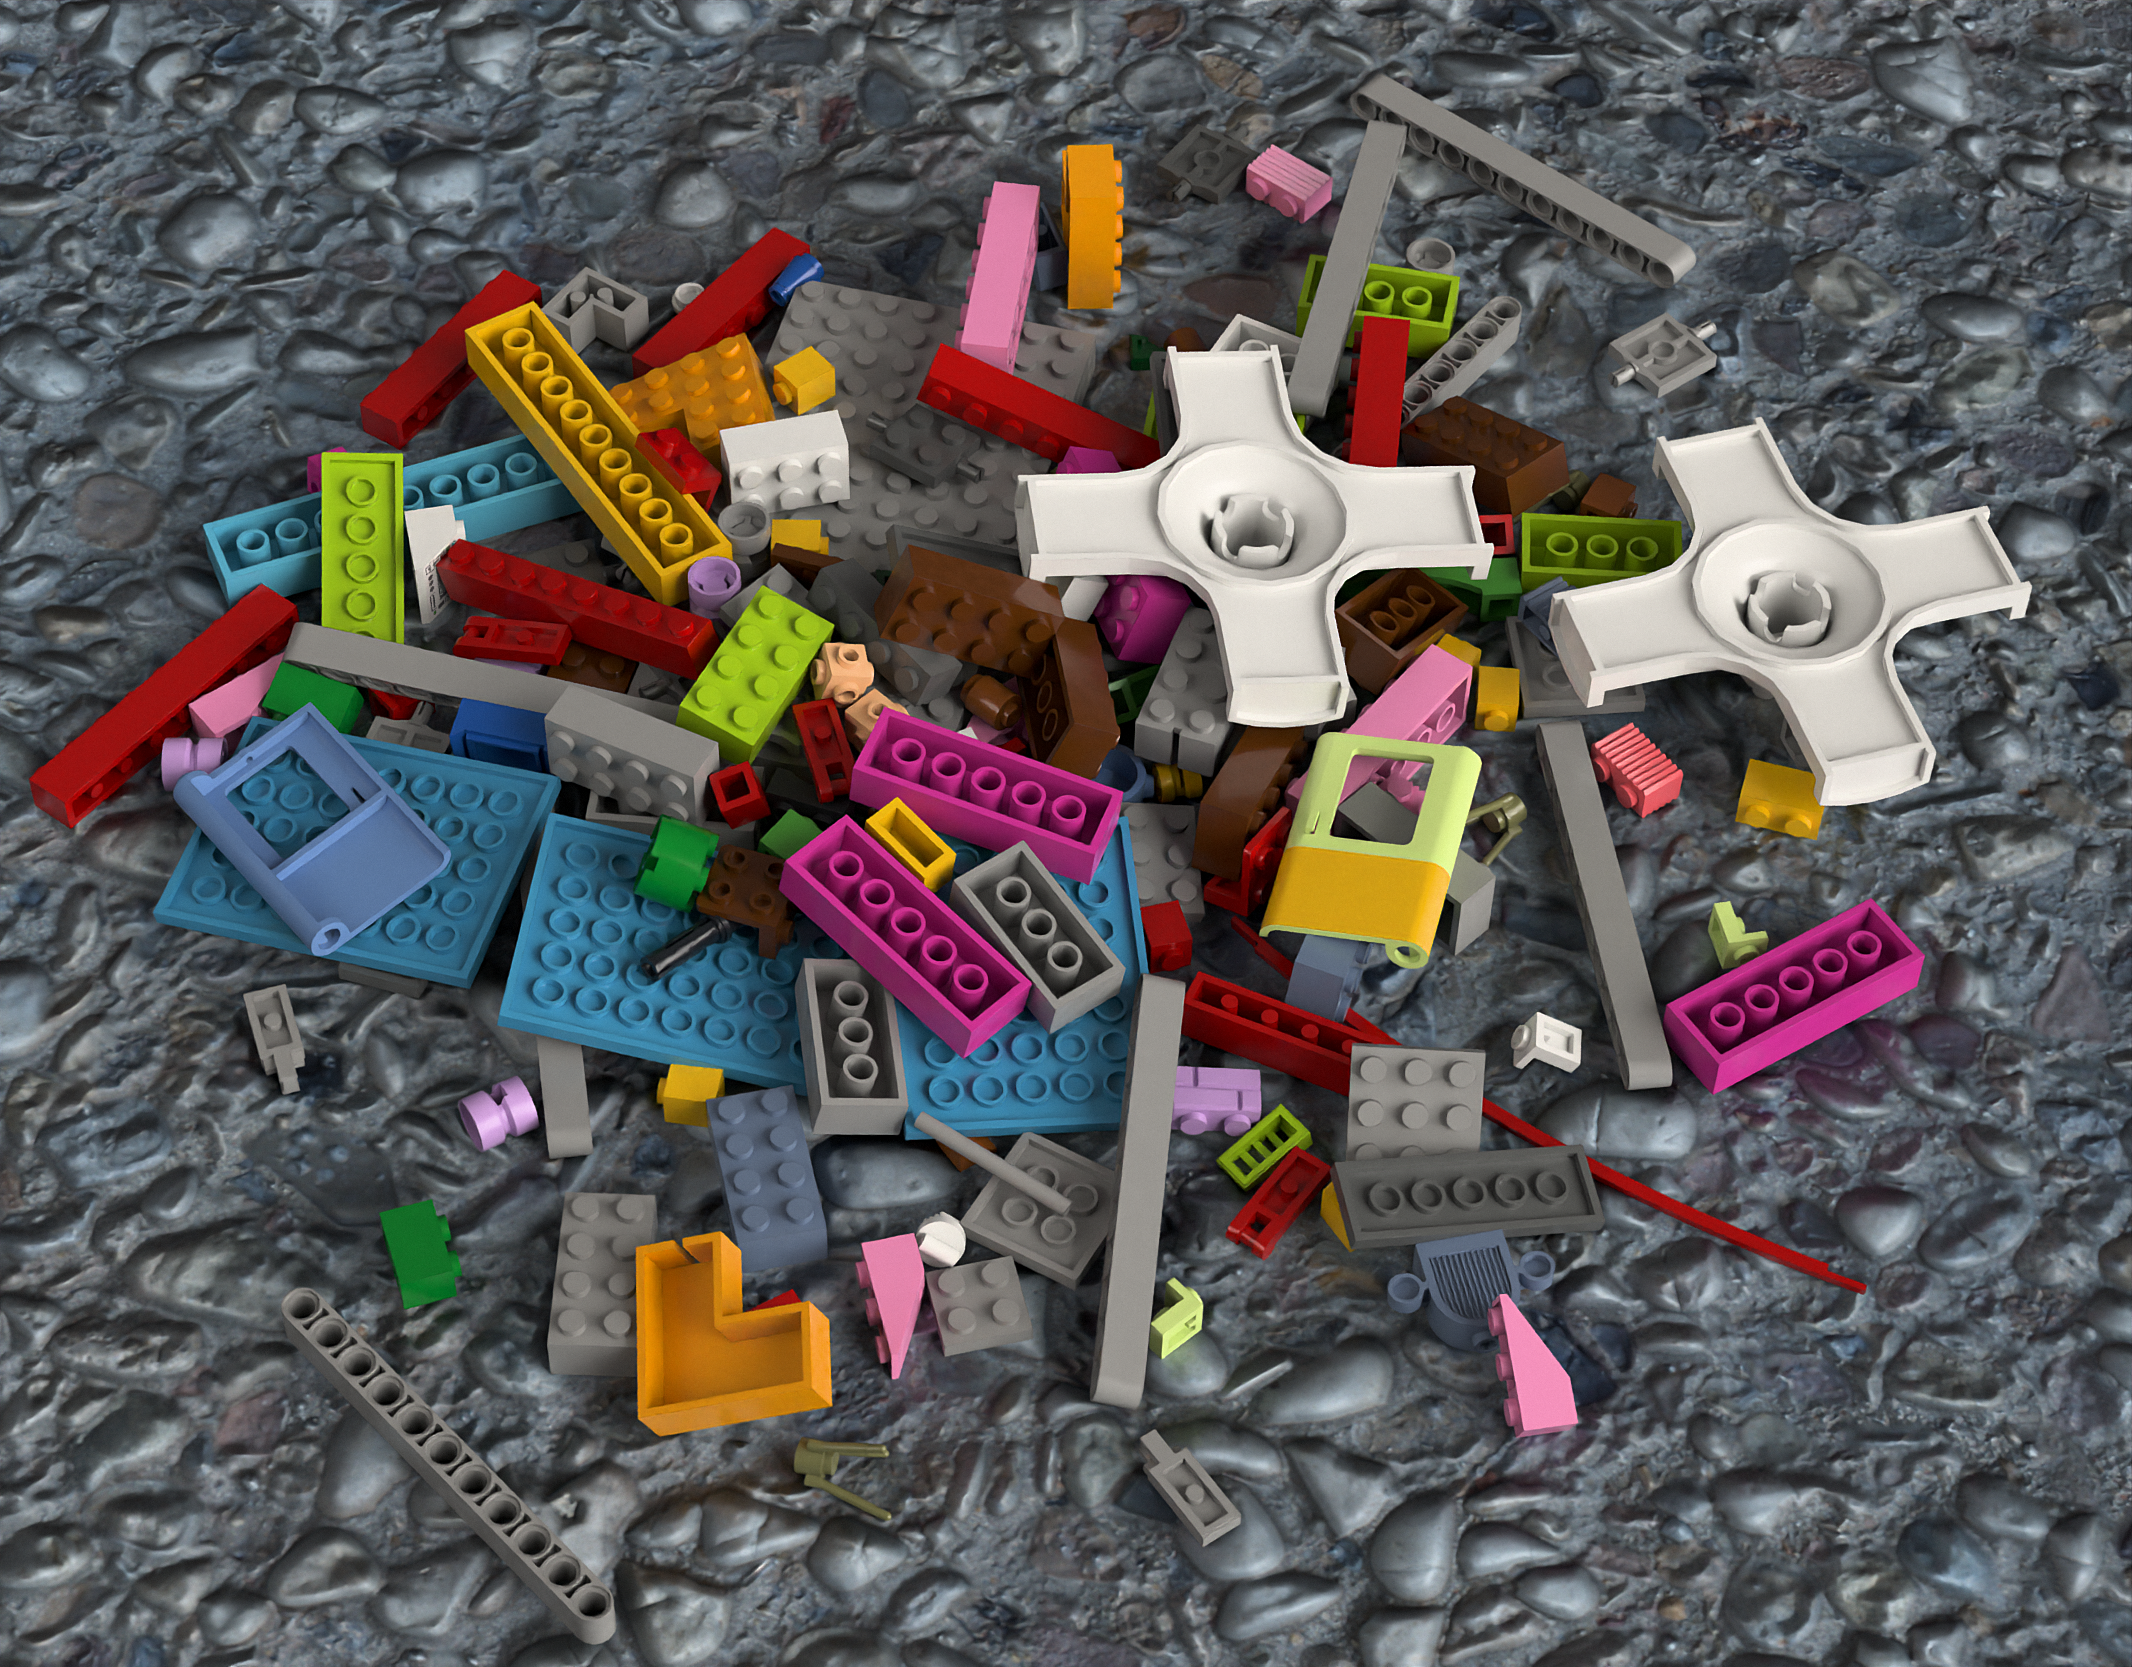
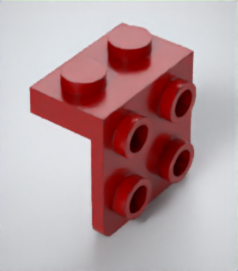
[634,427,723,514]
[1203,807,1292,917]

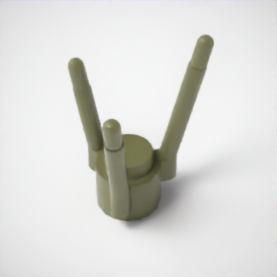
[1512,469,1592,526]
[1465,792,1527,867]
[794,1436,892,1521]

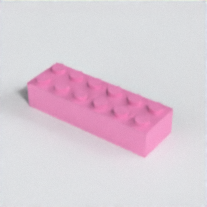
[954,181,1040,375]
[1284,644,1473,836]

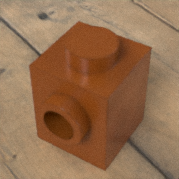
[1579,472,1638,519]

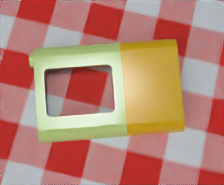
[1259,732,1482,969]

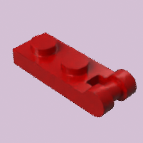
[452,616,573,666]
[792,697,855,804]
[1225,1146,1332,1260]

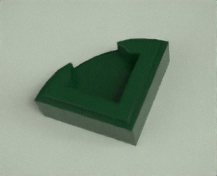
[1129,334,1166,371]

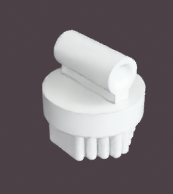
[915,1211,966,1268]

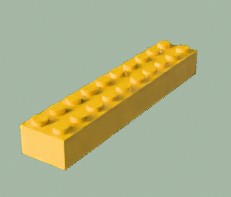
[464,301,733,607]

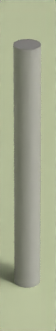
[914,1111,1073,1217]

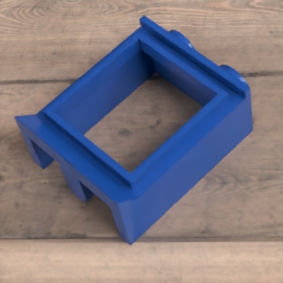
[449,697,561,781]

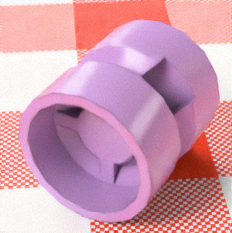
[688,556,742,632]
[162,738,229,791]
[458,1076,539,1152]

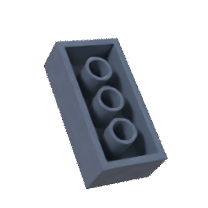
[1284,934,1375,1022]
[706,1085,828,1274]

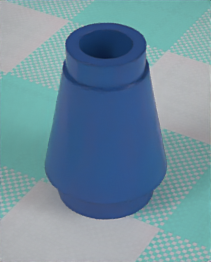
[768,253,825,306]

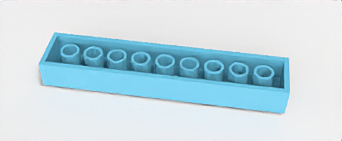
[202,433,584,609]

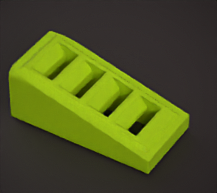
[1216,1104,1313,1192]

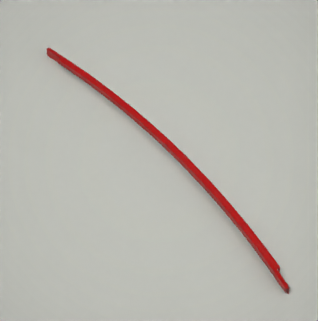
[1231,915,1867,1295]

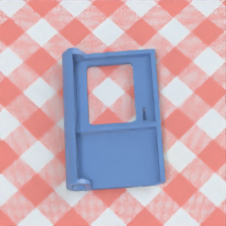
[173,702,451,956]

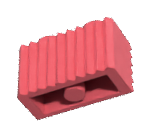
[1590,722,1683,818]

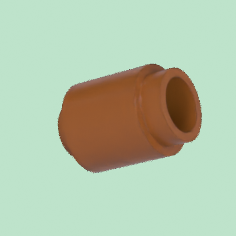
[960,674,1023,731]

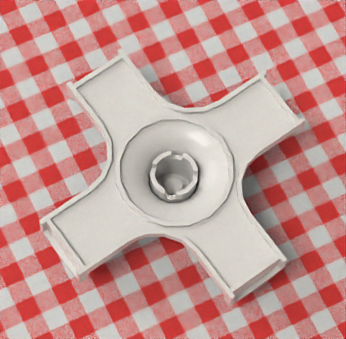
[1014,345,1494,728]
[1548,417,2032,806]

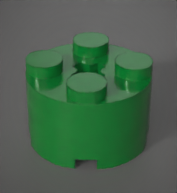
[633,814,719,914]

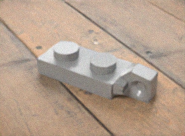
[243,984,305,1095]
[1138,1429,1241,1547]

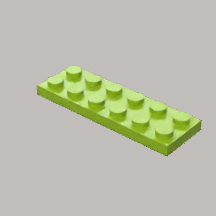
[321,452,404,686]

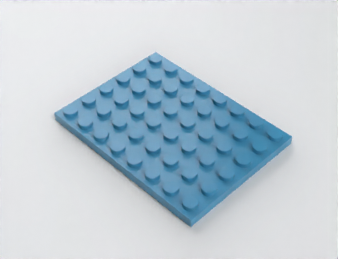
[153,716,562,989]
[497,812,854,1096]
[894,816,1149,1140]

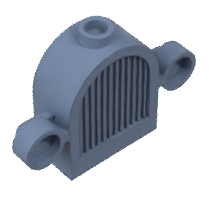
[1387,1229,1555,1353]

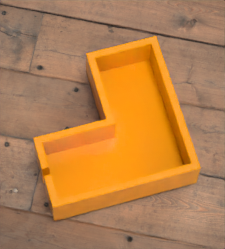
[1061,144,1124,309]
[607,332,776,486]
[636,1231,832,1437]

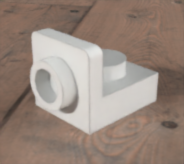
[1511,1012,1582,1073]

